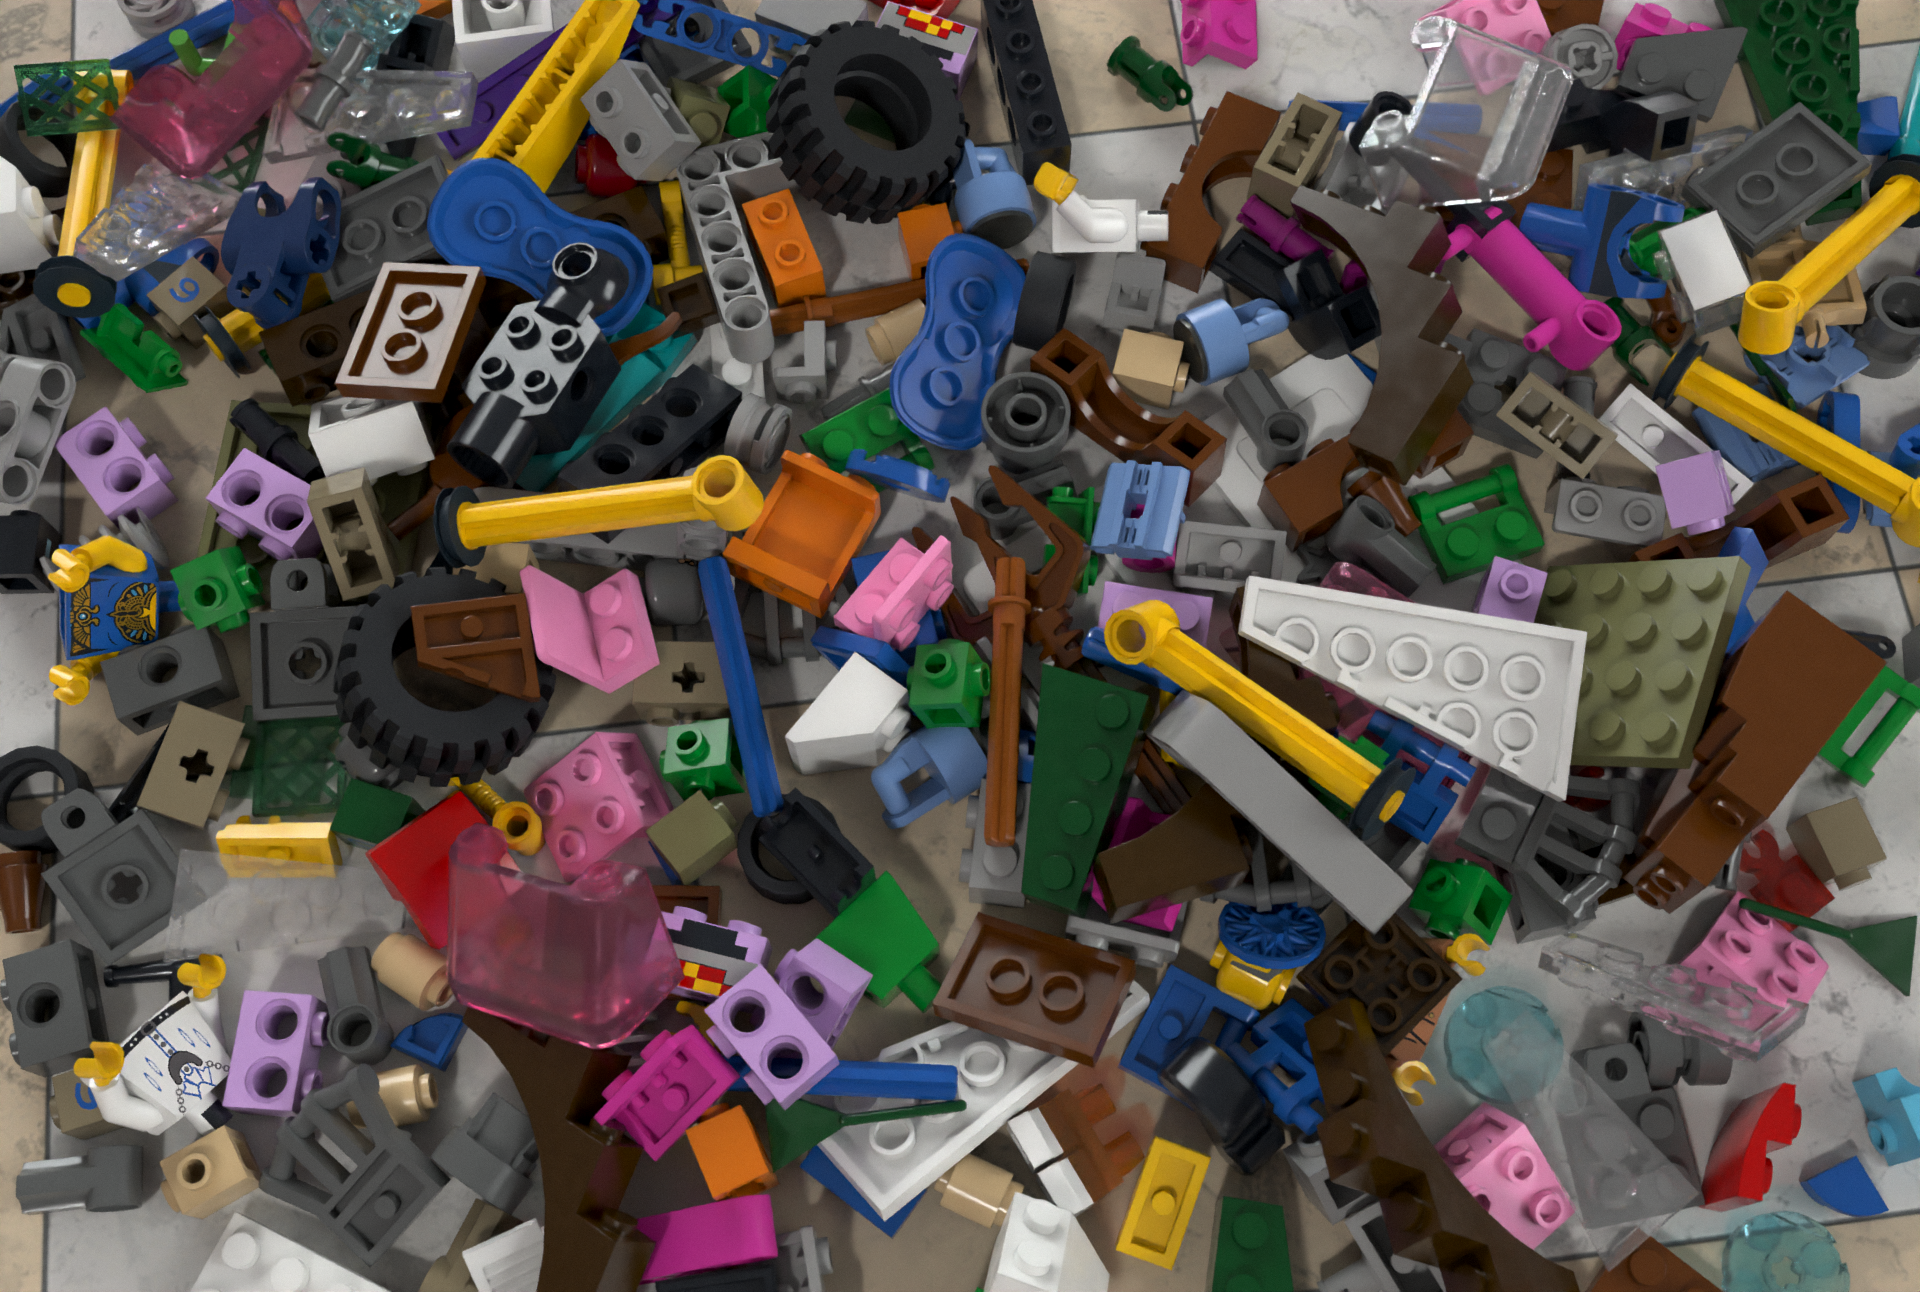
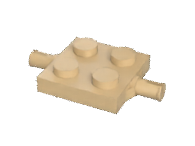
[1741,224,1867,349]

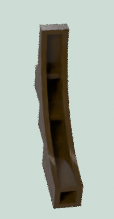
[1290,185,1474,486]
[1093,586,1340,924]
[462,997,657,1292]
[1303,997,1580,1292]

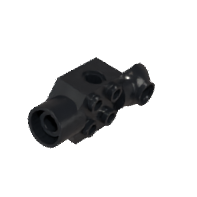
[447,242,629,489]

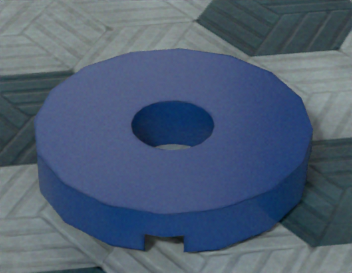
[845,449,951,503]

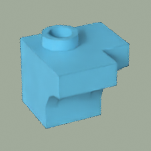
[1853,1067,1920,1166]

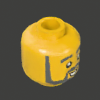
[1209,940,1297,1010]

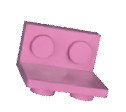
[1417,0,1552,99]
[833,535,954,652]
[520,565,660,694]
[524,732,674,882]
[1661,891,1829,1060]
[1434,1102,1576,1250]

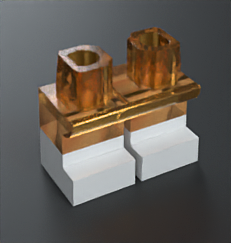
[1006,1083,1145,1218]

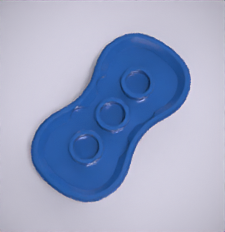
[427,158,653,337]
[890,233,1026,450]

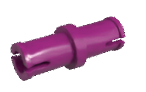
[1236,194,1335,263]

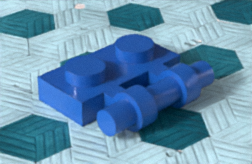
[1366,709,1477,845]
[1225,998,1325,1136]

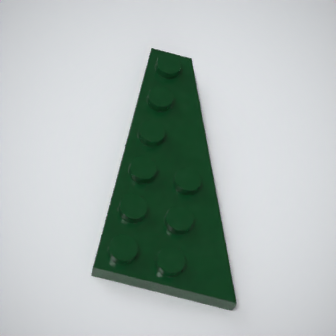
[1714,0,1862,226]

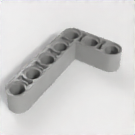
[676,131,801,364]
[473,467,729,571]
[1145,690,1414,935]

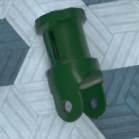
[1107,36,1193,112]
[326,132,420,188]
[1604,297,1674,386]

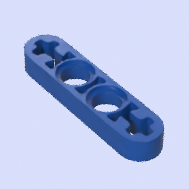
[632,0,807,77]

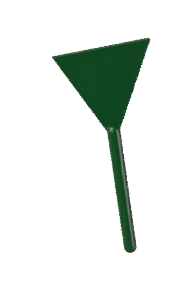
[1720,300,1797,413]
[1739,898,1918,997]
[765,1098,967,1173]

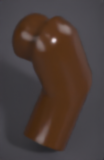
[1645,280,1686,349]

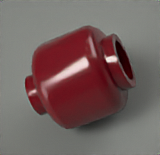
[575,133,647,198]

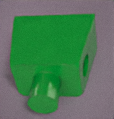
[811,870,942,1013]

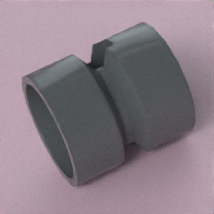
[1627,1009,1733,1087]

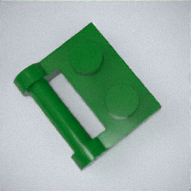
[799,387,935,493]
[1408,463,1545,585]
[1816,665,1920,788]

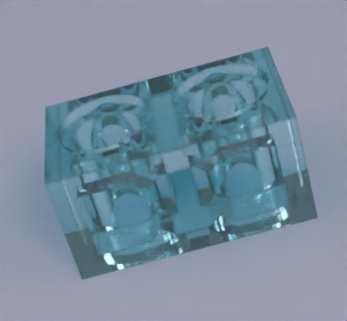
[300,0,422,79]

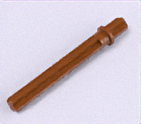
[769,258,1030,337]
[984,557,1031,847]

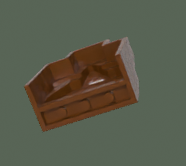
[1623,590,1887,914]

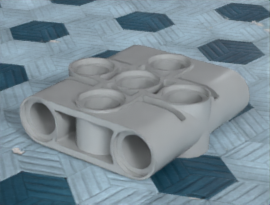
[0,349,76,506]

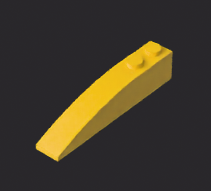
[471,0,640,194]

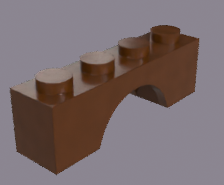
[1140,91,1281,293]
[1030,328,1227,508]
[1257,409,1474,553]
[1627,473,1850,569]

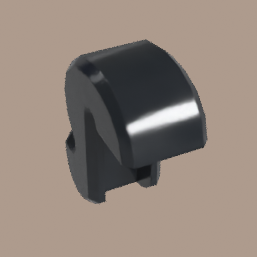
[1157,1037,1286,1176]

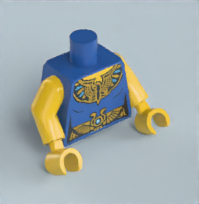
[48,535,181,706]

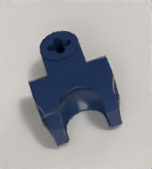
[221,177,342,330]

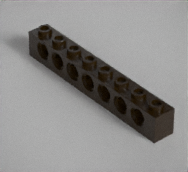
[258,185,669,407]

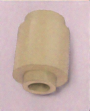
[865,298,926,366]
[371,932,459,1011]
[347,1064,439,1129]
[934,1153,1025,1229]

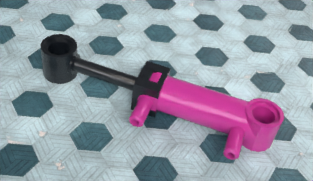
[1349,91,1622,371]

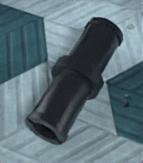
[229,398,325,485]

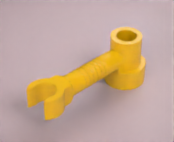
[652,180,703,305]
[448,777,545,856]

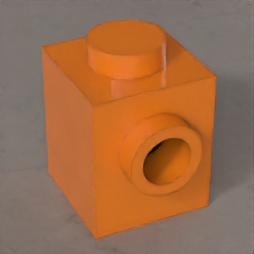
[897,203,963,281]

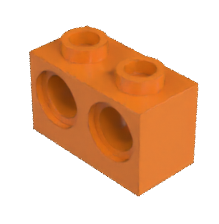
[742,188,826,308]
[685,1102,780,1202]

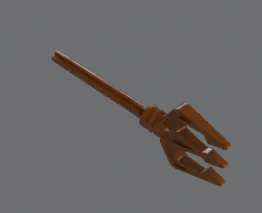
[912,465,1254,902]

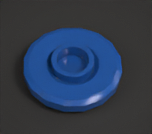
[1218,902,1326,969]

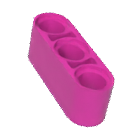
[636,1194,778,1285]

